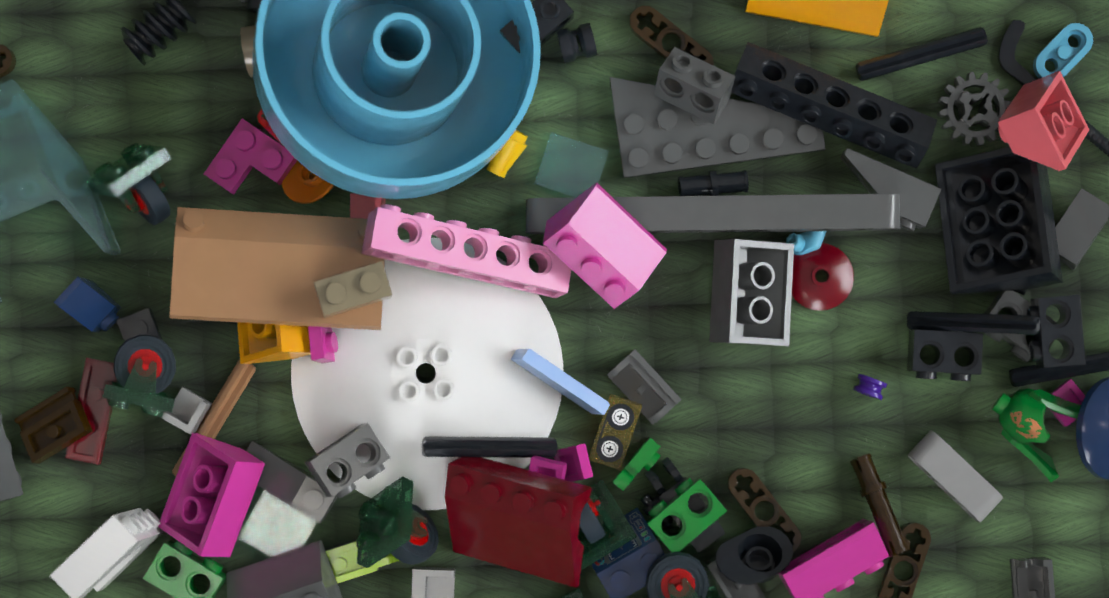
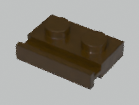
[14,387,92,464]

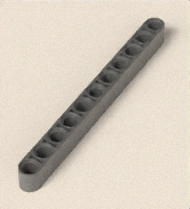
[526,194,901,234]

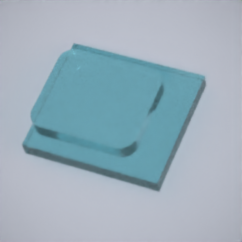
[534,132,609,198]
[238,490,317,556]

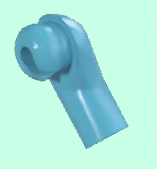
[786,231,827,255]

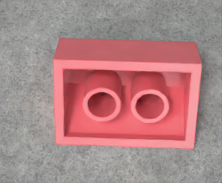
[997,71,1090,171]

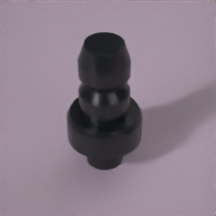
[640,493,673,528]

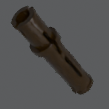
[850,454,910,558]

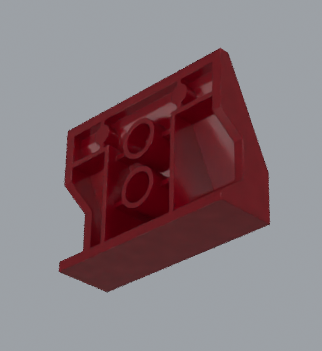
[445,457,592,588]

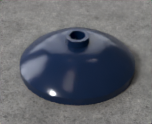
[1076,377,1109,480]

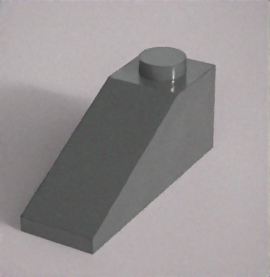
[840,148,942,232]
[246,441,337,523]

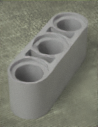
[907,430,1003,523]

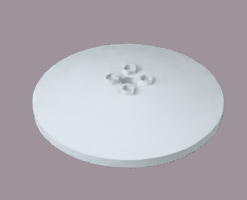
[291,238,563,510]

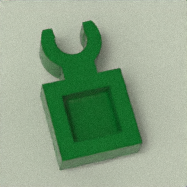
[612,437,661,491]

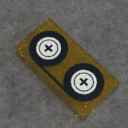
[589,394,642,470]

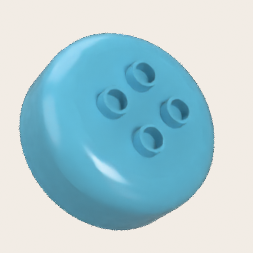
[252,0,541,199]

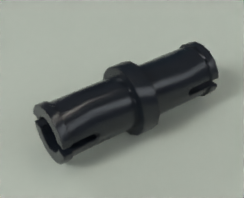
[678,170,749,196]

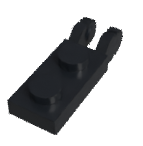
[644,457,726,553]

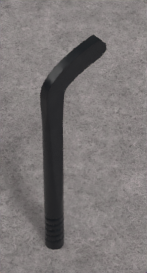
[998,20,1109,157]

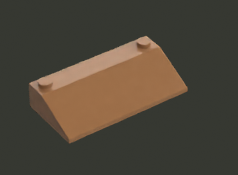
[170,207,385,330]

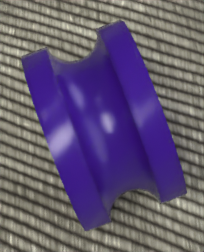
[853,374,888,400]

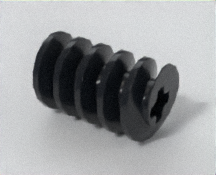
[120,0,197,66]

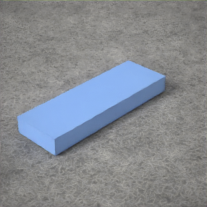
[511,349,610,415]

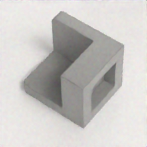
[161,387,213,434]
[411,567,455,598]

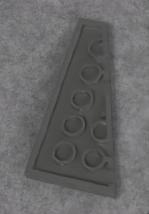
[609,77,826,178]

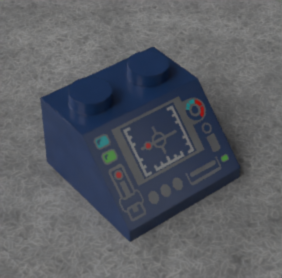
[580,507,665,598]

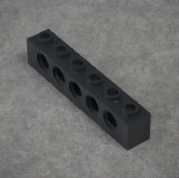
[731,42,937,169]

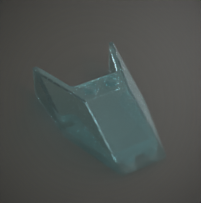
[0,79,121,304]

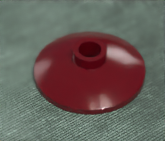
[792,243,854,311]

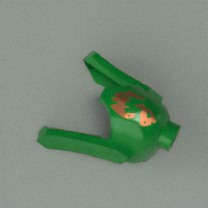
[991,388,1081,483]

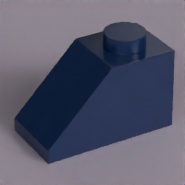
[54,277,122,333]

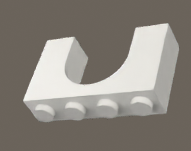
[50,508,163,598]

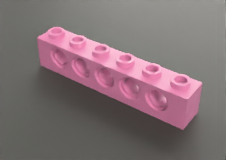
[362,204,571,298]

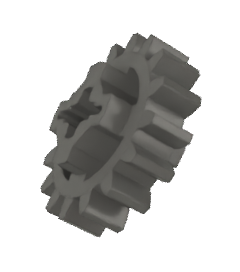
[937,72,1012,146]

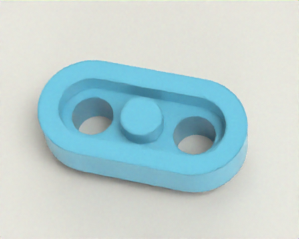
[1033,23,1093,79]

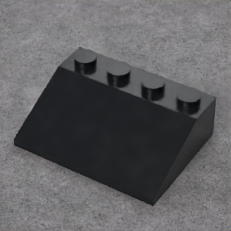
[935,147,1063,294]

